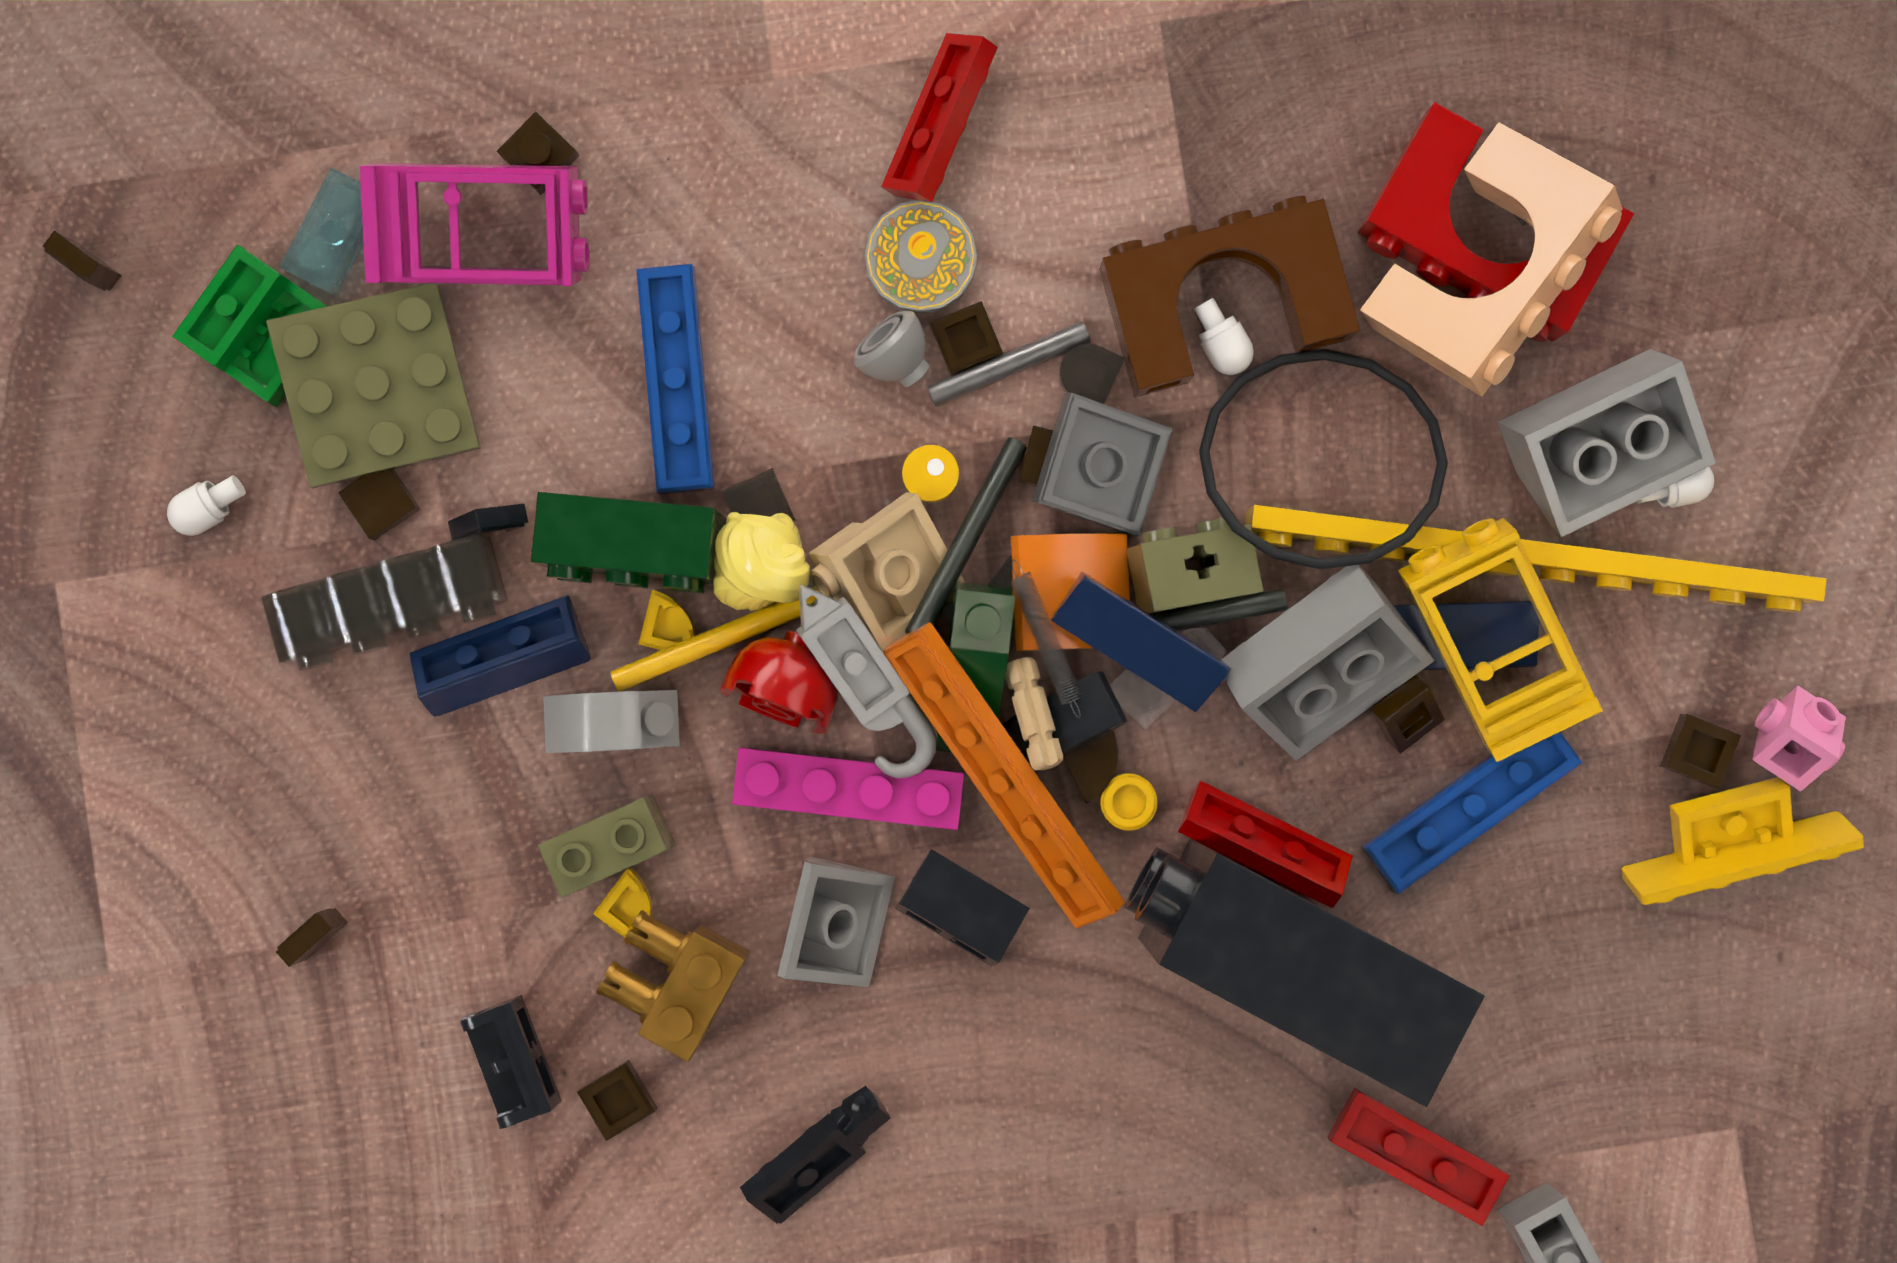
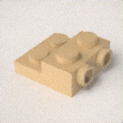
[808,493,965,651]

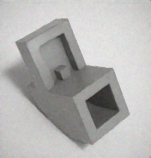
[543,690,680,753]

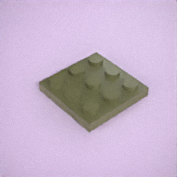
[266,283,481,489]

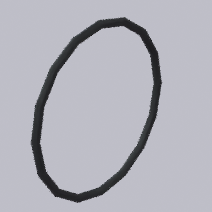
[1199,349,1448,570]

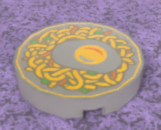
[864,200,977,314]

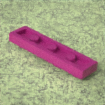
[732,747,964,830]

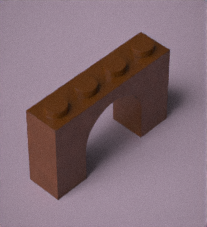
[1099,196,1360,398]

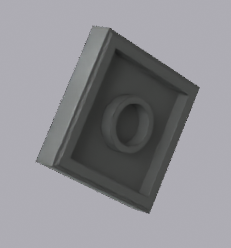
[1032,393,1172,536]

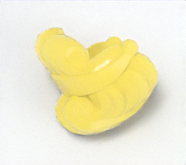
[713,512,810,611]

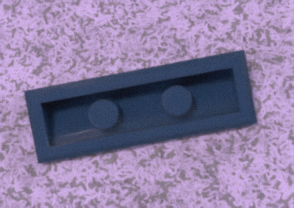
[1050,571,1231,712]
[409,595,591,717]
[1393,601,1539,670]

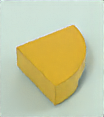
[638,590,696,650]
[593,867,652,938]

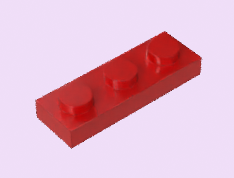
[881,33,998,203]
[1178,780,1353,909]
[1327,1087,1510,1227]

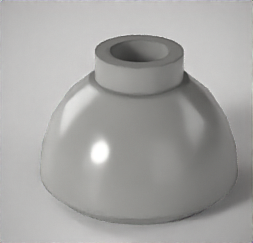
[854,311,929,387]

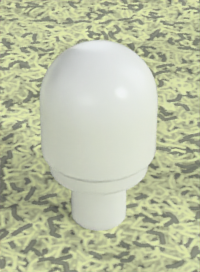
[1194,298,1254,375]
[1636,467,1714,508]
[167,475,246,536]

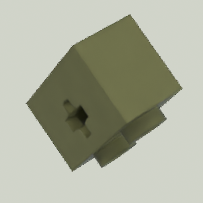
[1126,518,1264,614]
[537,794,676,898]

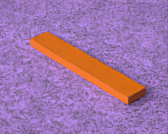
[882,622,1125,929]

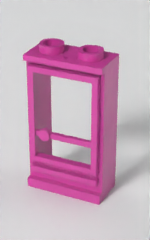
[359,163,590,286]

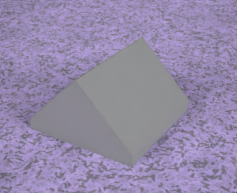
[778,856,895,987]

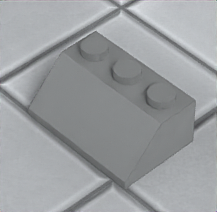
[1498,349,1716,537]
[1221,565,1435,761]

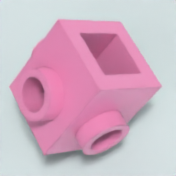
[1752,685,1846,792]

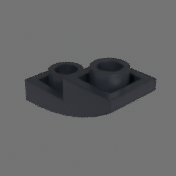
[1002,671,1128,774]

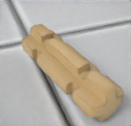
[1005,657,1063,770]

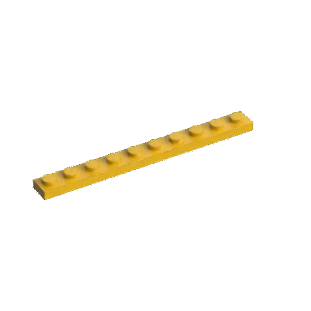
[1245,505,1827,613]

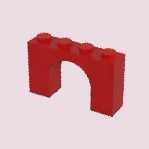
[1357,102,1635,342]

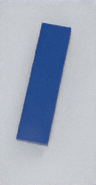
[636,264,715,495]
[1361,732,1583,894]

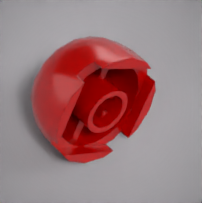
[720,631,839,734]

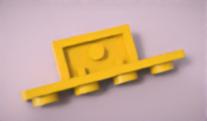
[1621,777,1864,905]

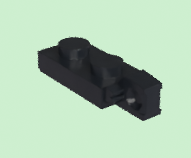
[740,1085,890,1224]

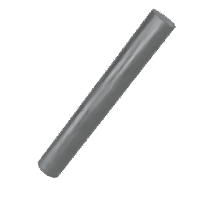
[927,321,1091,407]

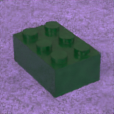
[531,492,726,594]

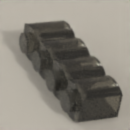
[261,533,508,671]

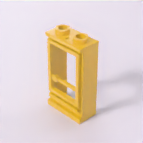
[1398,518,1603,762]

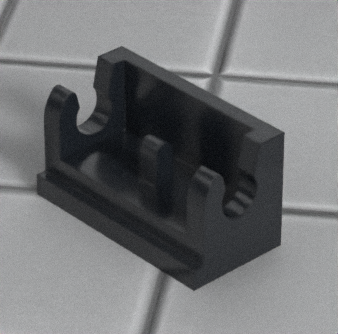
[895,849,1030,966]
[460,995,562,1129]

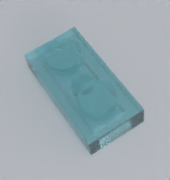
[279,168,364,297]

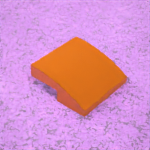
[1011,534,1130,651]

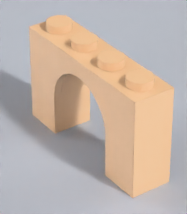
[1360,122,1623,397]

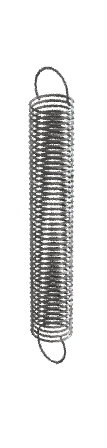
[1010,559,1083,718]

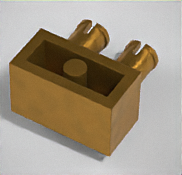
[596,910,751,1062]

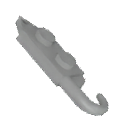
[796,584,937,778]

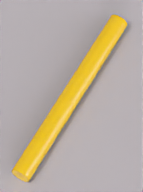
[610,586,819,692]

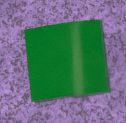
[172,244,327,407]

